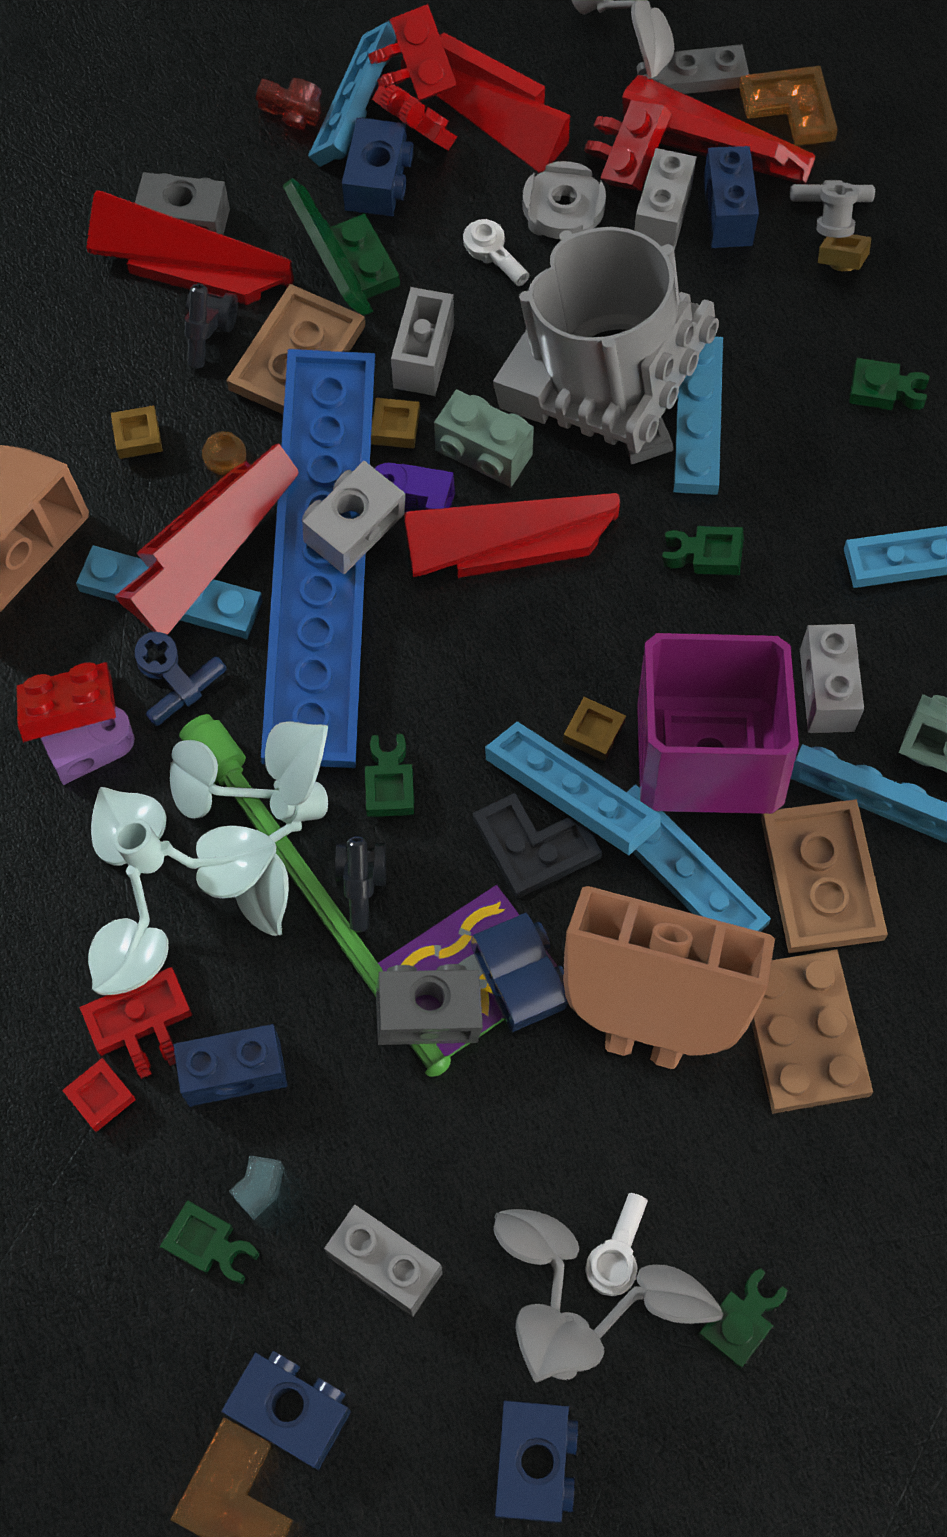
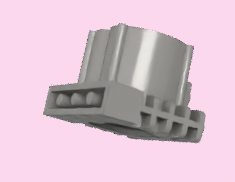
[493,227,719,453]

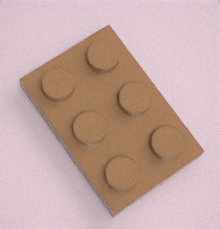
[227,284,366,414]
[761,799,888,953]
[751,949,873,1114]

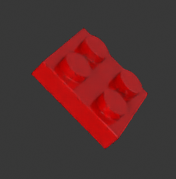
[17,662,117,742]

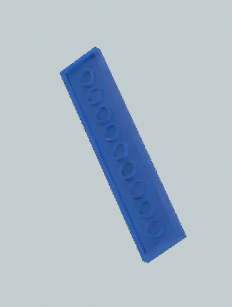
[261,349,375,768]

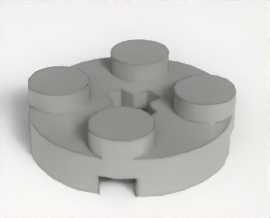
[523,161,606,239]

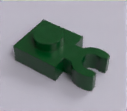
[849,358,930,410]
[662,526,744,575]
[365,734,414,817]
[160,1200,260,1284]
[698,1269,787,1370]

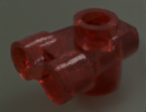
[256,78,322,130]

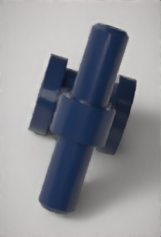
[135,632,227,726]

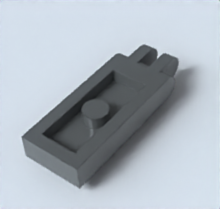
[637,45,749,94]

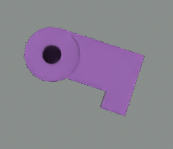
[40,707,134,785]

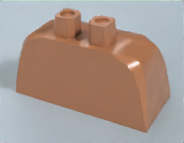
[0,445,89,612]
[563,886,775,1069]

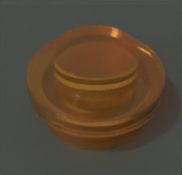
[202,431,247,475]

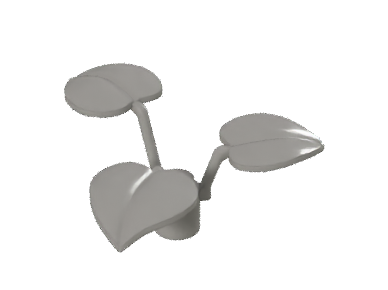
[572,0,674,79]
[494,1209,724,1382]

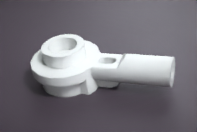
[463,219,529,286]
[585,1193,648,1296]

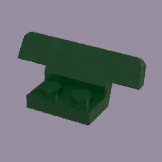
[283,178,400,316]

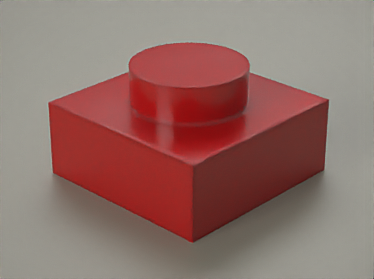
[62,1058,136,1132]

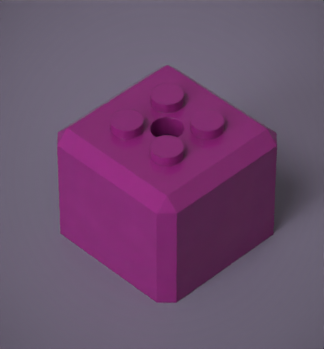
[637,633,799,814]

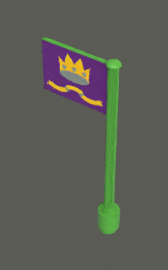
[179,714,557,1077]

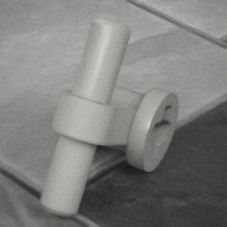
[790,180,875,238]

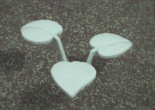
[170,721,328,936]
[88,787,276,995]

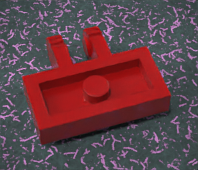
[368,4,457,101]
[372,84,457,151]
[584,100,672,191]
[80,967,192,1079]

